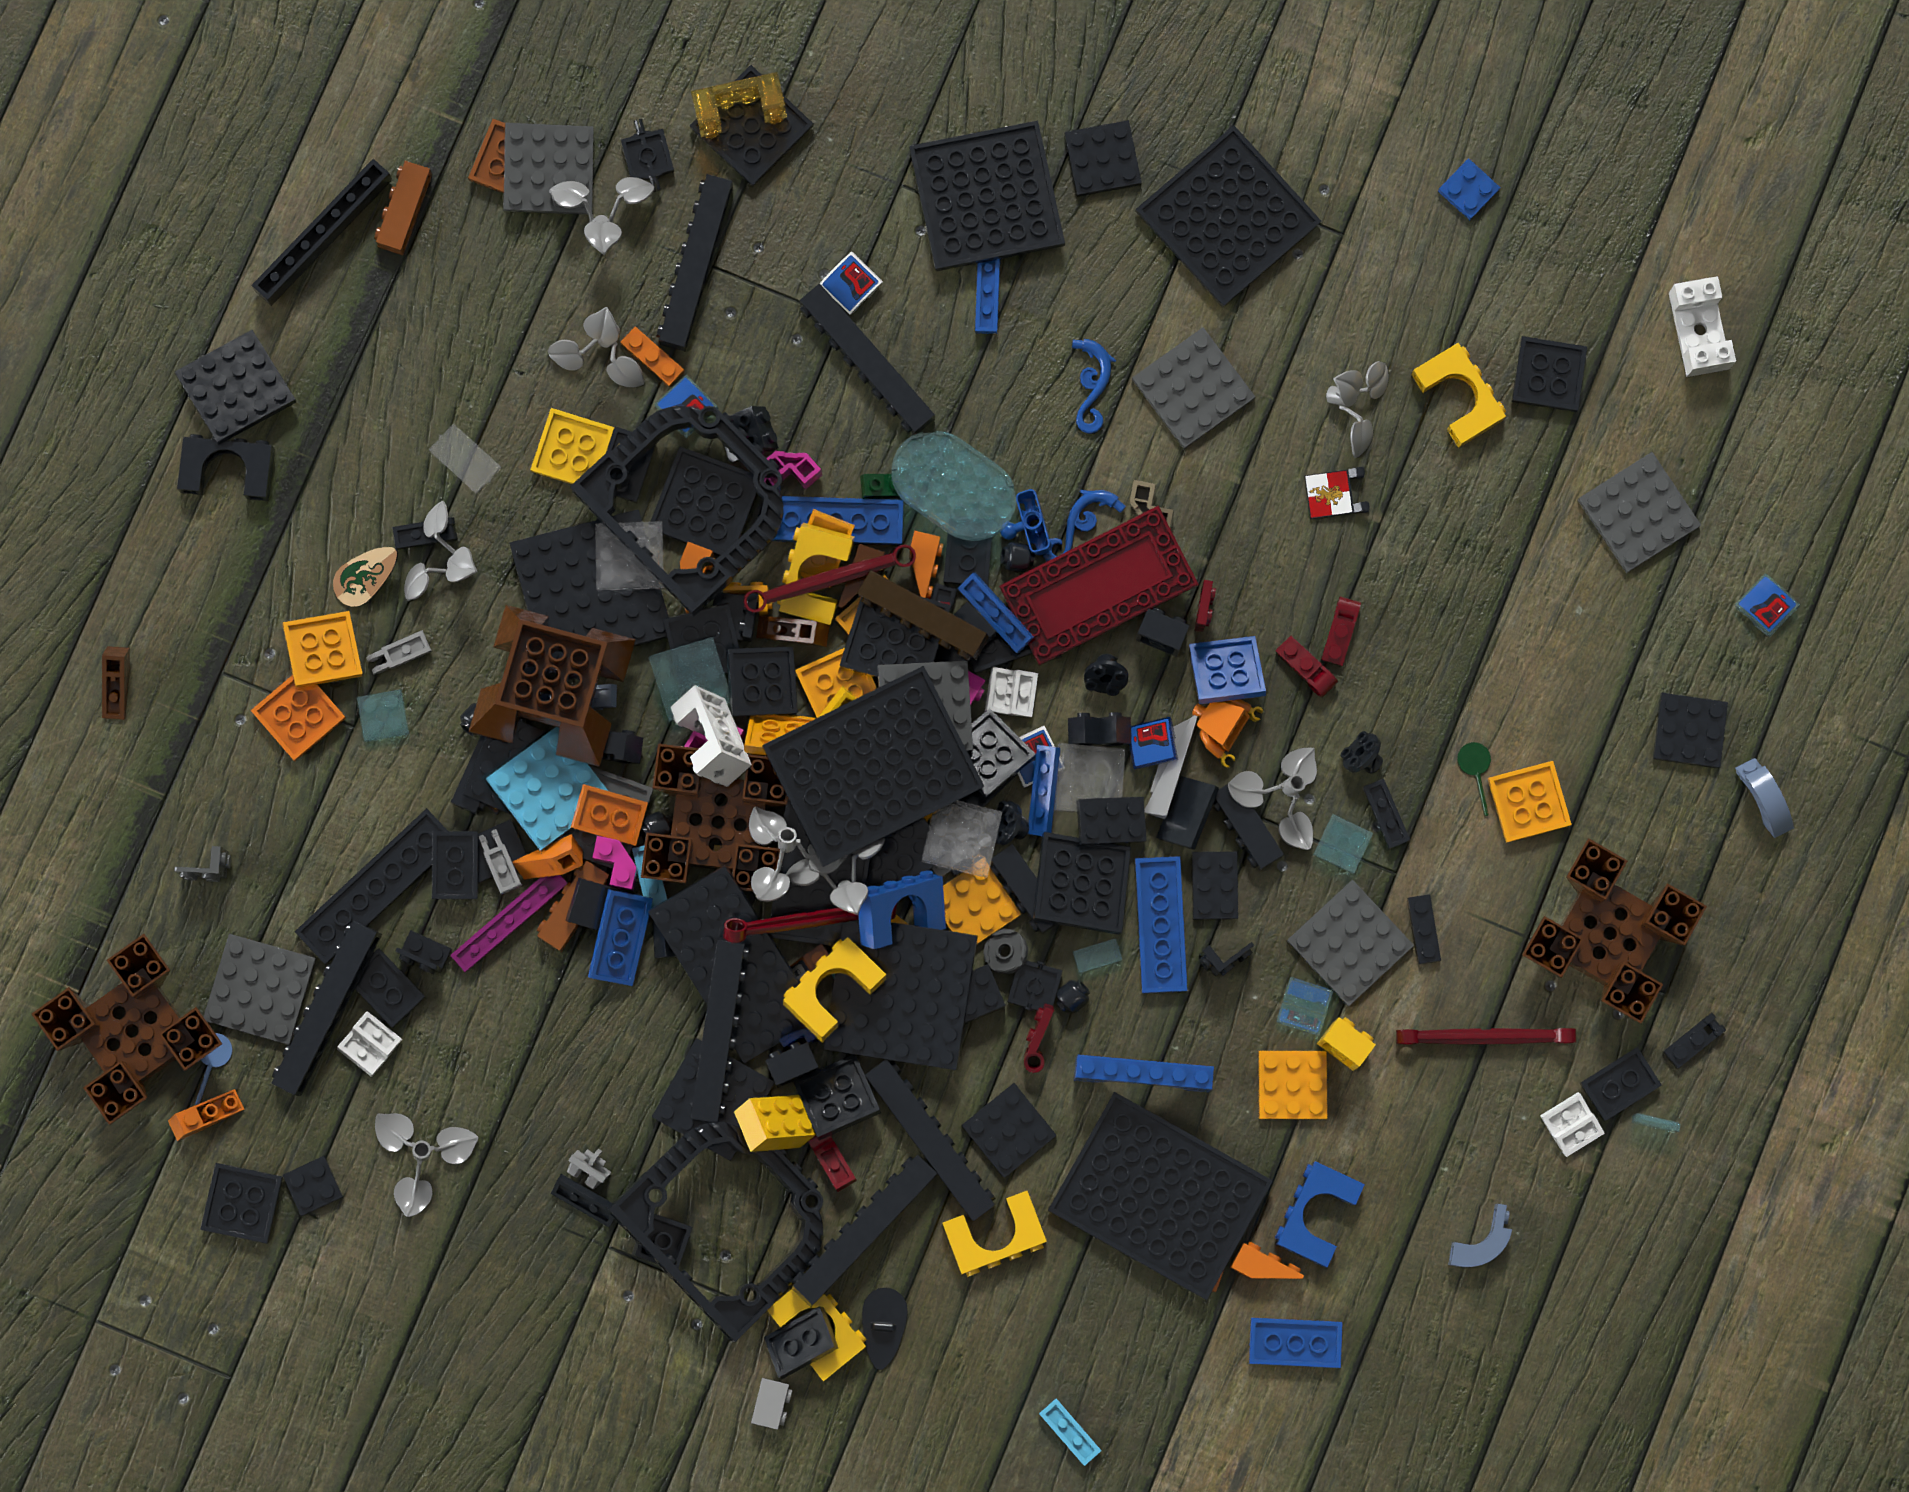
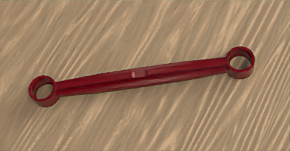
[743,545,916,613]
[723,903,897,943]
[1396,1028,1576,1045]

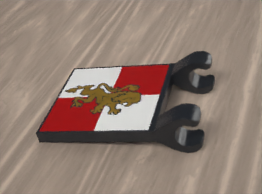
[1304,467,1370,519]

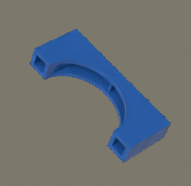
[1074,1055,1214,1092]

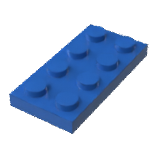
[588,889,653,986]
[1249,1318,1342,1368]

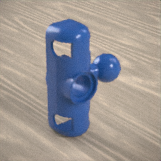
[1000,489,1051,556]

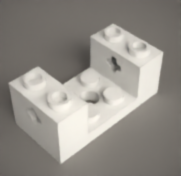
[1669,276,1736,377]
[671,685,752,787]

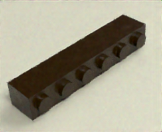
[857,570,989,660]

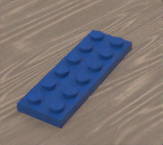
[773,496,903,545]
[1135,856,1187,993]

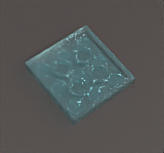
[649,637,730,721]

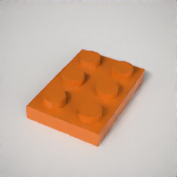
[571,784,648,846]

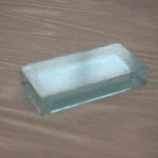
[1073,939,1122,973]
[1631,1113,1681,1133]

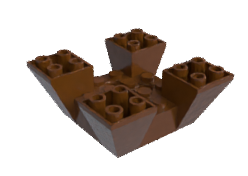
[469,605,636,767]
[641,744,788,892]
[1522,838,1707,1024]
[32,934,222,1125]

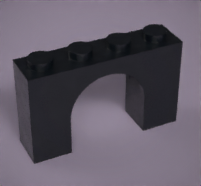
[177,434,275,501]

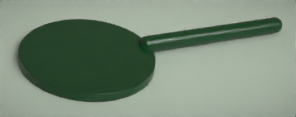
[1457,742,1491,816]

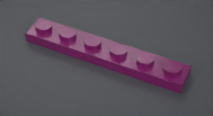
[450,875,567,973]

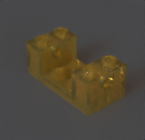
[691,72,786,138]

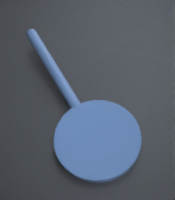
[195,1033,232,1105]

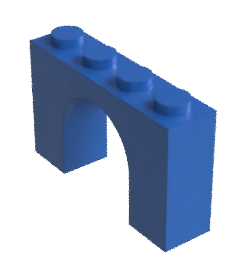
[858,871,946,949]
[1275,1161,1365,1268]

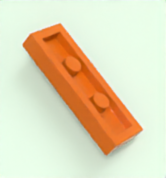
[620,326,684,387]

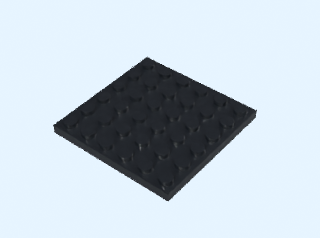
[909,120,1065,271]
[1135,125,1322,308]
[509,509,669,659]
[824,919,978,1070]

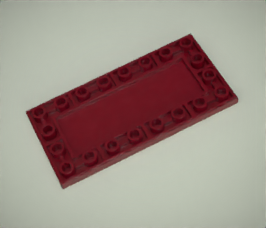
[999,506,1199,666]

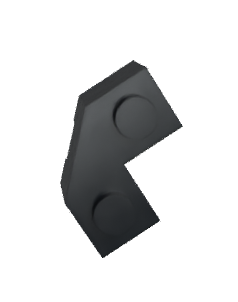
[1068,712,1132,747]
[602,730,643,764]

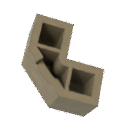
[1130,480,1174,529]

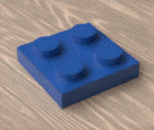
[1438,158,1501,220]

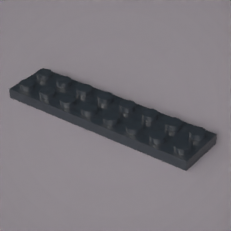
[294,808,448,965]

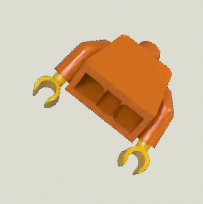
[1192,699,1263,767]

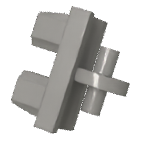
[567,1149,611,1189]

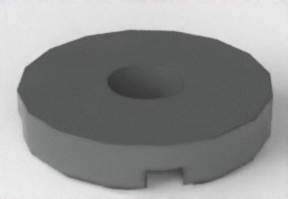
[983,929,1029,974]

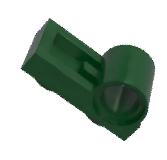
[860,474,907,499]

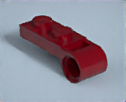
[1321,596,1361,666]
[1275,636,1338,698]
[1023,1003,1054,1073]
[808,1128,857,1192]

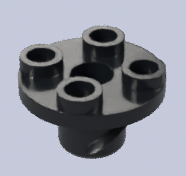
[1084,654,1129,696]
[1340,731,1383,774]
[986,800,1029,845]

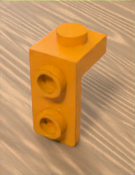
[723,582,773,616]

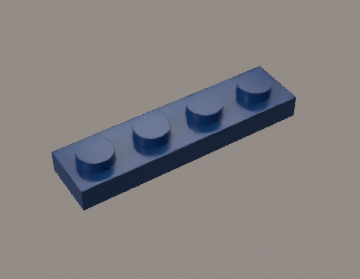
[975,259,1000,334]
[958,573,1034,653]
[1028,745,1060,836]

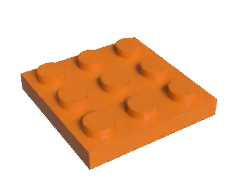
[251,675,346,761]

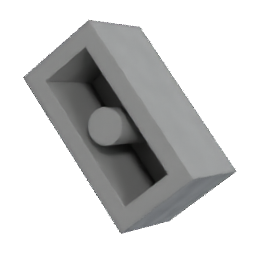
[751,1378,792,1429]

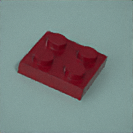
[1194,580,1216,632]

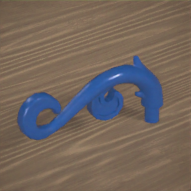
[1072,339,1116,434]
[1043,490,1126,562]

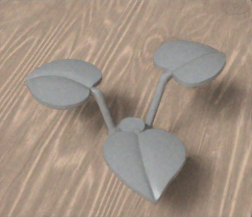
[549,177,654,255]
[548,307,645,387]
[1326,361,1388,458]
[404,501,477,601]
[1228,748,1317,850]
[749,806,848,902]
[786,837,885,915]
[375,1113,478,1217]

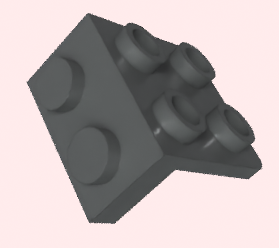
[174,846,232,882]

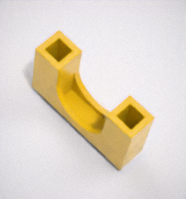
[1411,343,1506,448]
[777,523,855,625]
[783,937,886,1042]
[942,1191,1047,1277]
[767,1289,867,1381]

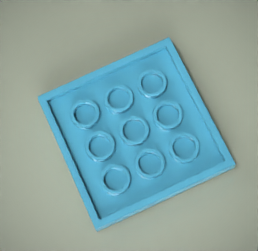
[486,727,608,851]

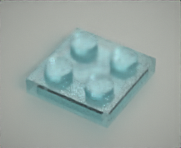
[357,689,409,742]
[1313,814,1373,874]

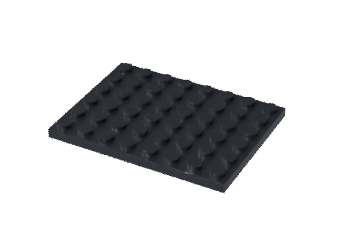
[762,666,985,867]
[1048,1092,1273,1300]

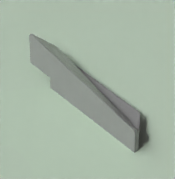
[1145,715,1198,819]

